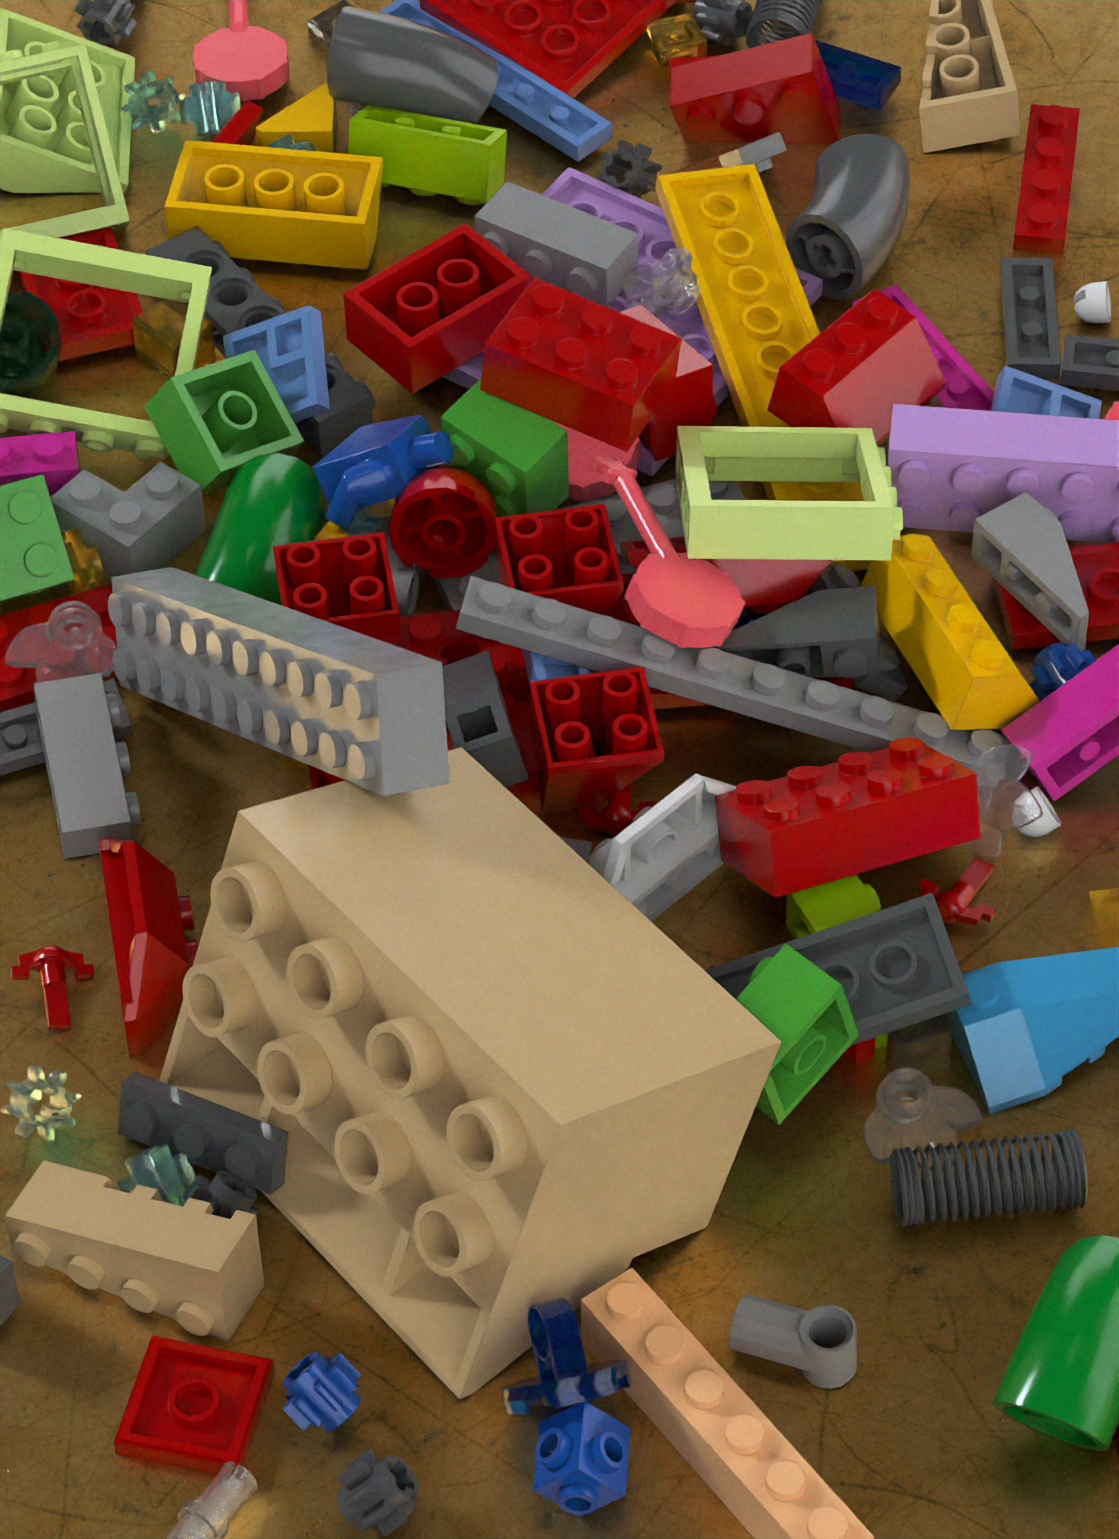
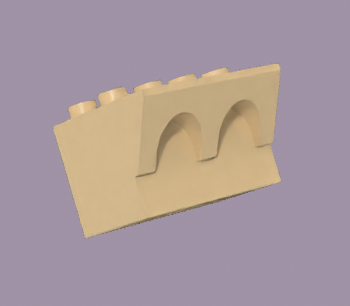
[159,747,782,1399]

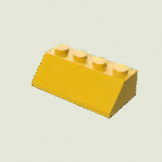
[164,140,383,270]
[861,534,1040,730]

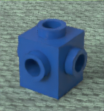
[533,1401,631,1517]

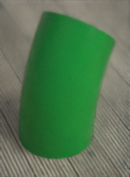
[195,453,328,605]
[992,1235,1119,1451]

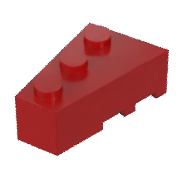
[670,33,840,144]
[620,304,717,462]

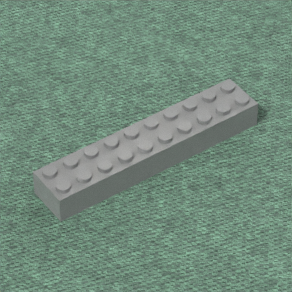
[108,567,450,796]

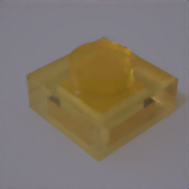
[646,13,707,67]
[61,528,104,594]

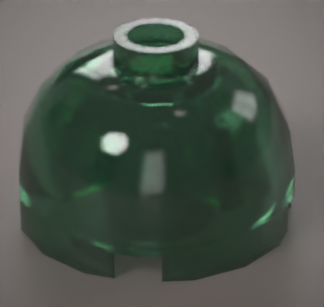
[0,290,62,396]

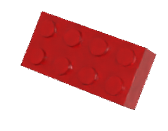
[715,738,981,898]

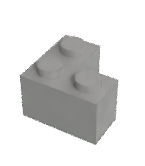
[50,462,206,578]

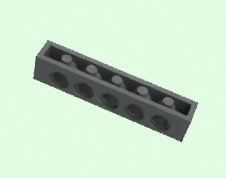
[146,226,375,459]

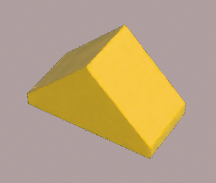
[255,82,337,153]

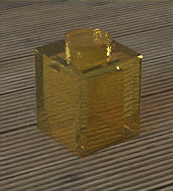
[132,299,216,380]

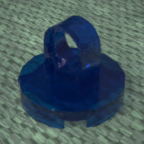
[500,1297,632,1415]

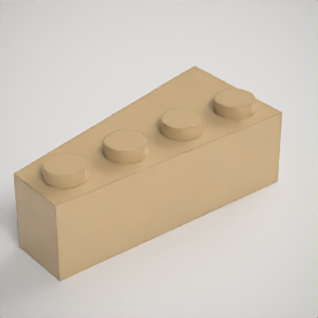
[919,0,1021,154]
[5,1160,265,1343]

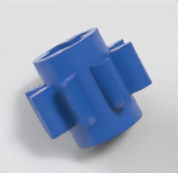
[1029,643,1096,701]
[282,1351,361,1432]

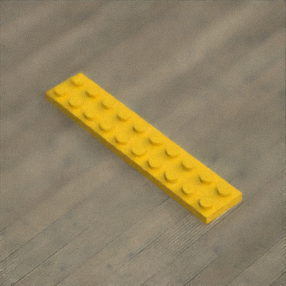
[655,164,871,571]

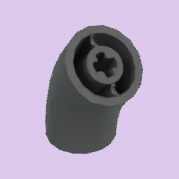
[327,6,498,124]
[786,134,910,301]

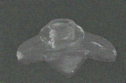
[620,247,701,317]
[5,601,116,683]
[963,744,1043,858]
[864,1068,982,1172]

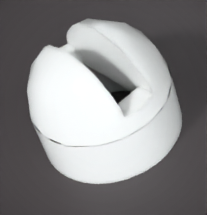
[1074,281,1111,324]
[1012,786,1061,838]

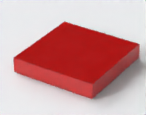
[114,1335,275,1479]

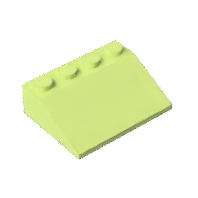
[0,8,135,193]

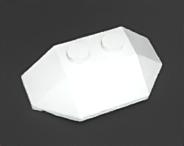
[589,773,736,922]

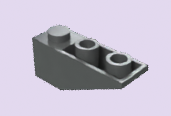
[713,586,881,678]
[442,650,529,787]

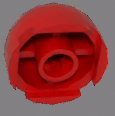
[388,466,498,579]

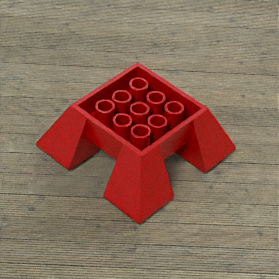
[273,504,664,815]

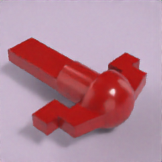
[578,782,657,836]
[917,858,996,926]
[10,945,94,1030]

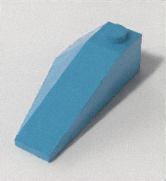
[945,947,1119,1115]

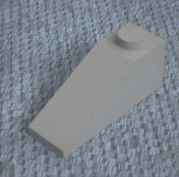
[972,492,1089,651]

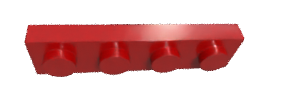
[1013,104,1080,254]

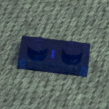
[815,40,901,110]

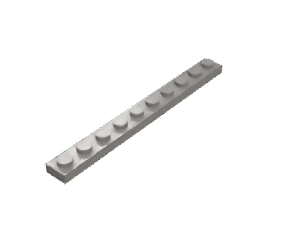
[455,576,1012,791]

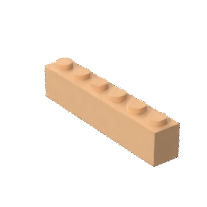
[581,1267,874,1539]

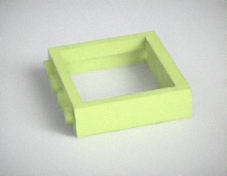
[0,40,130,241]
[0,228,212,461]
[675,426,903,561]

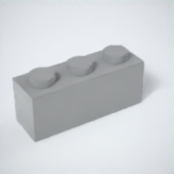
[474,181,638,307]
[34,673,141,859]

